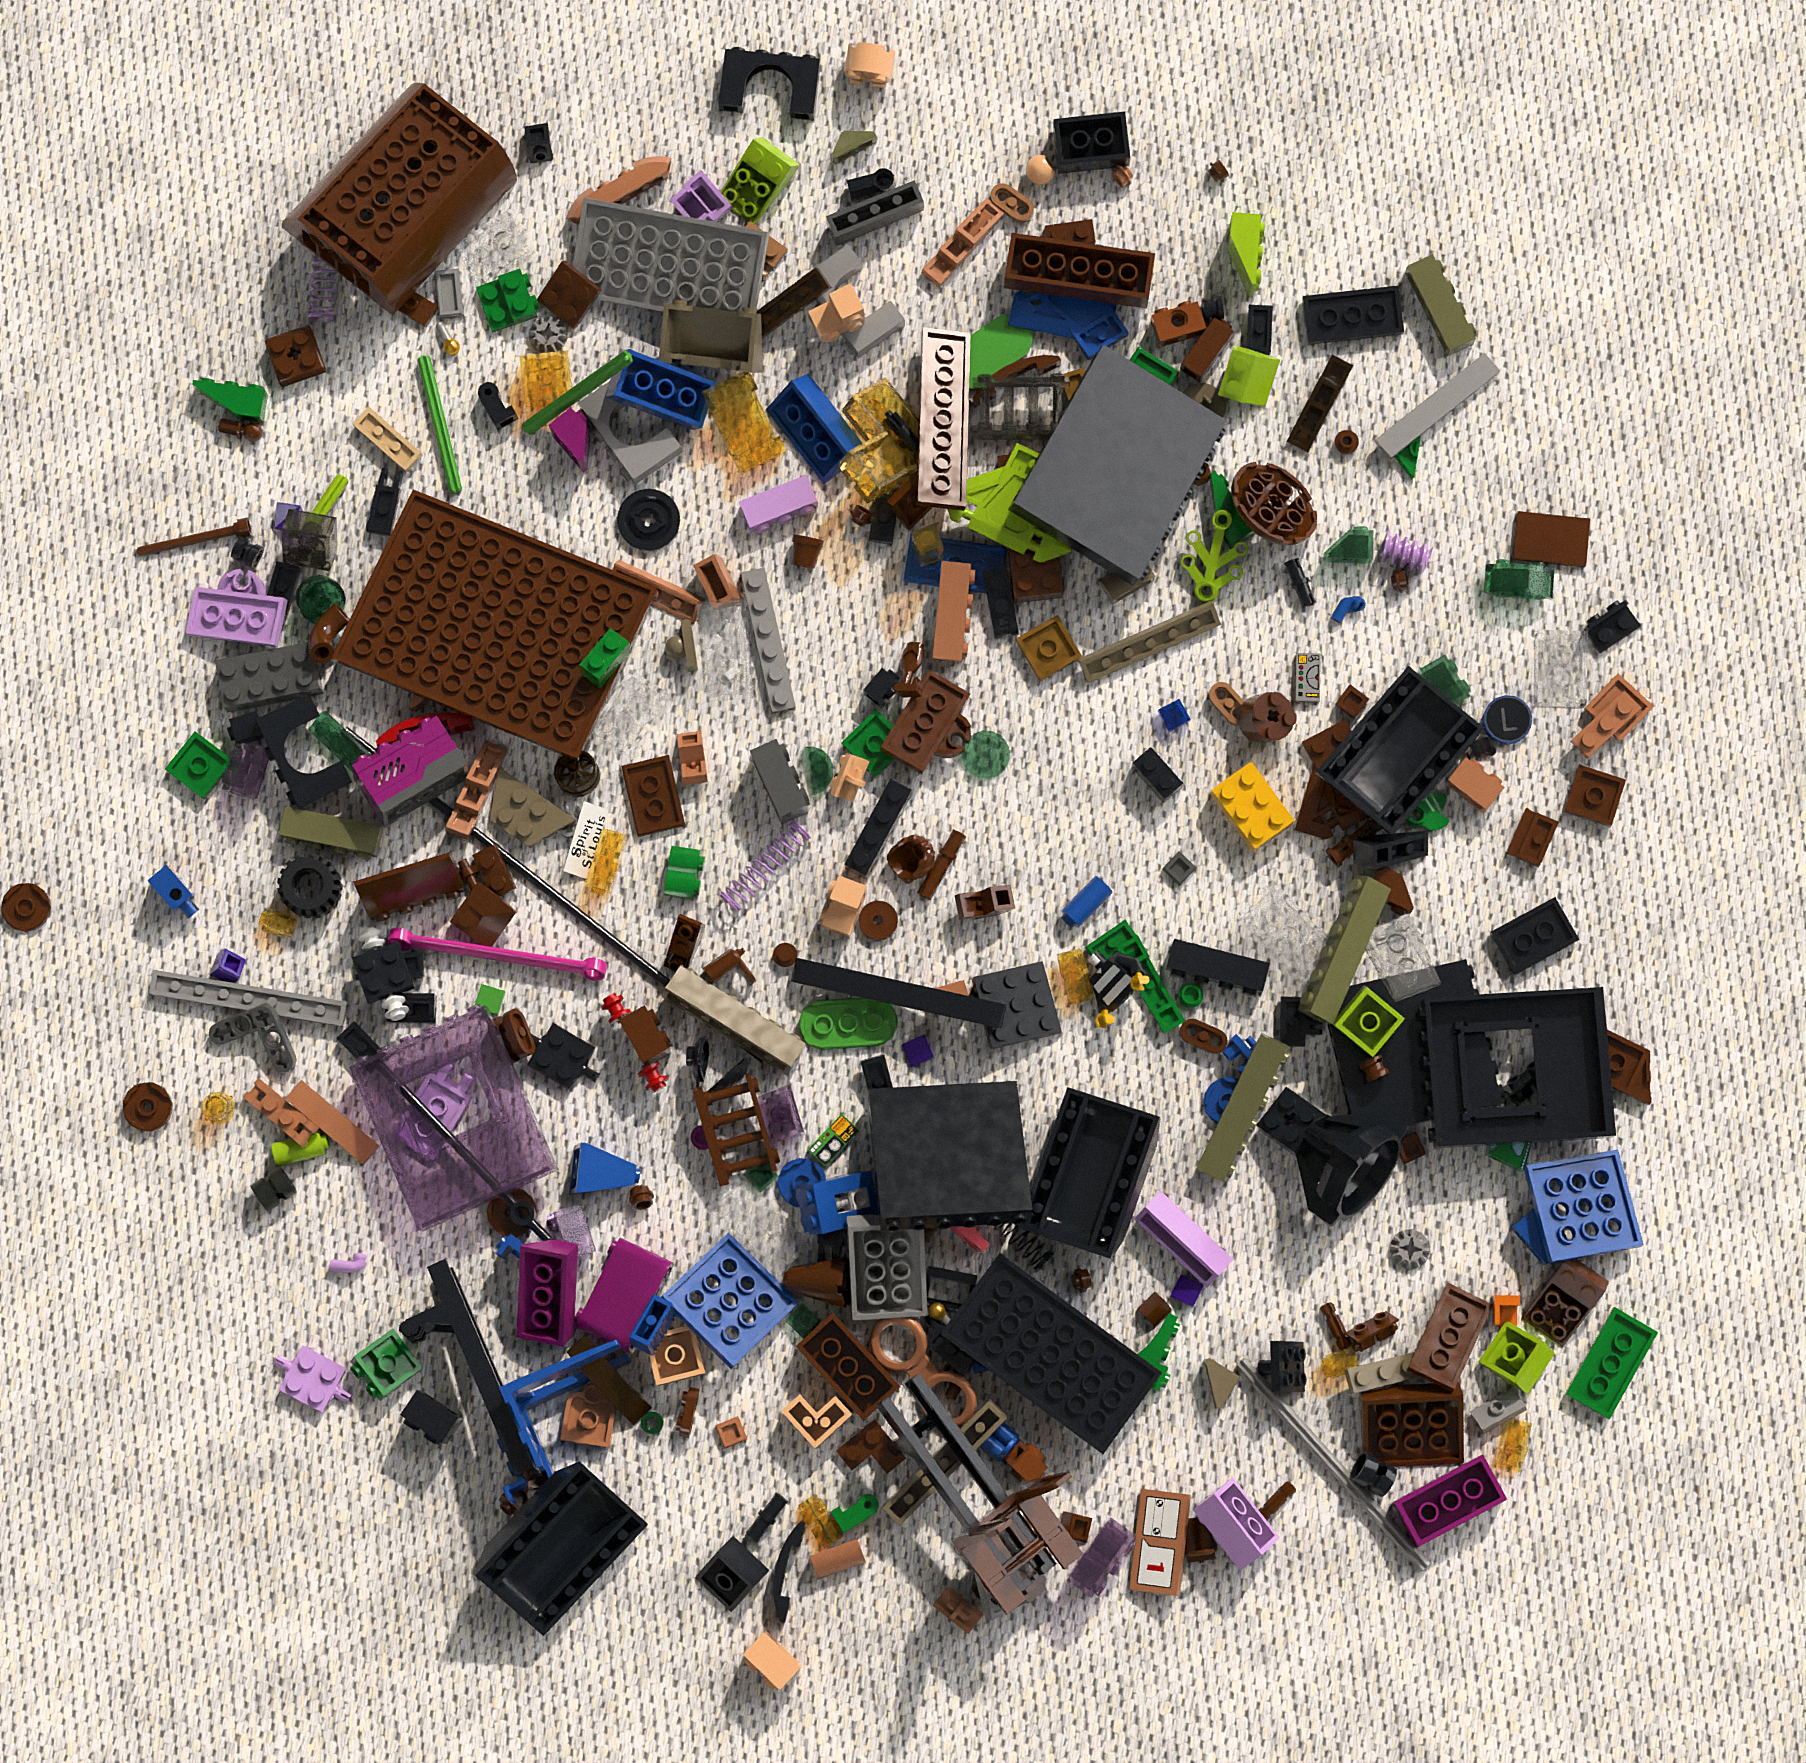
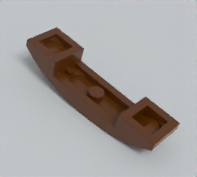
[972,355,1061,408]

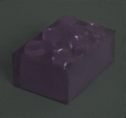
[1066,1517,1137,1598]

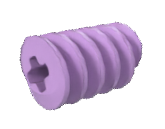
[1379,531,1433,574]

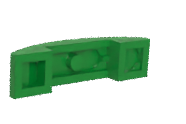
[1116,935,1186,1034]

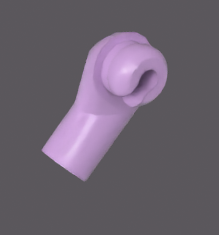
[329,1253,367,1273]

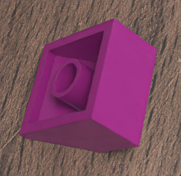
[548,407,590,473]

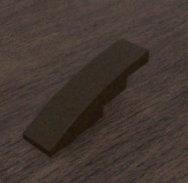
[1286,354,1354,452]

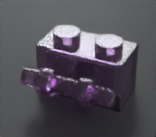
[222,743,269,799]

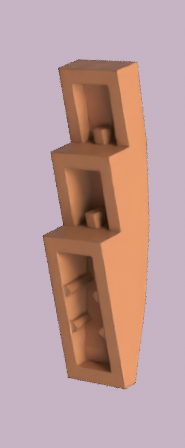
[921,198,1005,288]
[445,740,508,840]
[285,1080,379,1165]

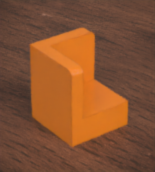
[1492,1295,1520,1326]

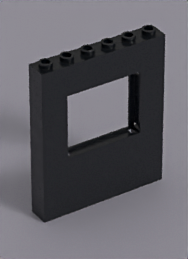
[1418,987,1616,1149]

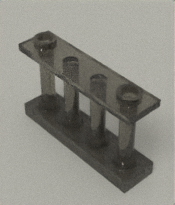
[972,373,1070,440]

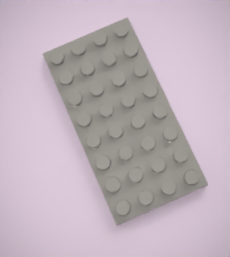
[573,198,770,312]

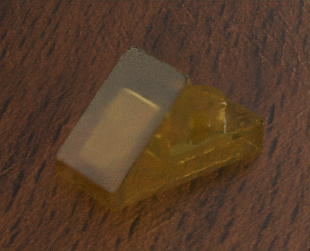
[1495,1418,1532,1472]

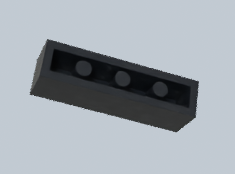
[844,779,912,880]
[1166,939,1270,997]

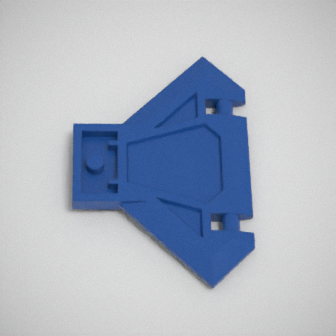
[1008,244,1129,360]

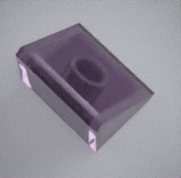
[757,1084,805,1145]

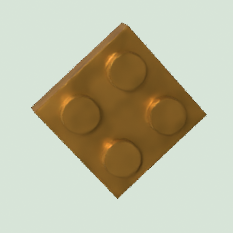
[1016,615,1082,681]

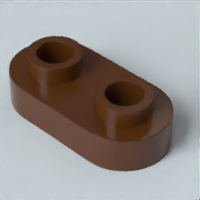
[1180,1019,1228,1054]
[675,1387,700,1438]

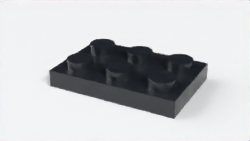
[1490,897,1580,976]

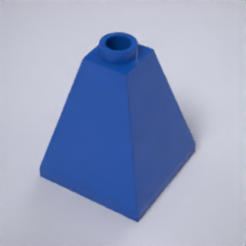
[569,1142,640,1195]

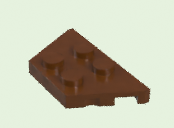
[1607,1030,1652,1106]

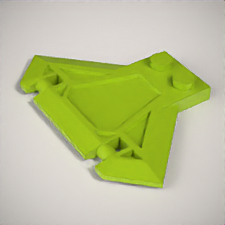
[947,443,1071,563]

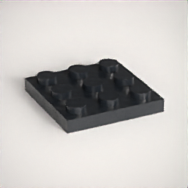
[971,961,1062,1050]

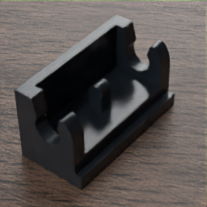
[385,993,437,1023]

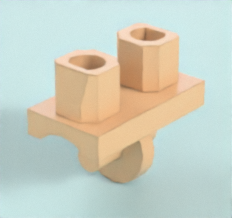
[829,753,870,802]

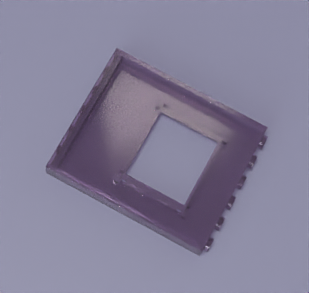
[349,1004,558,1232]

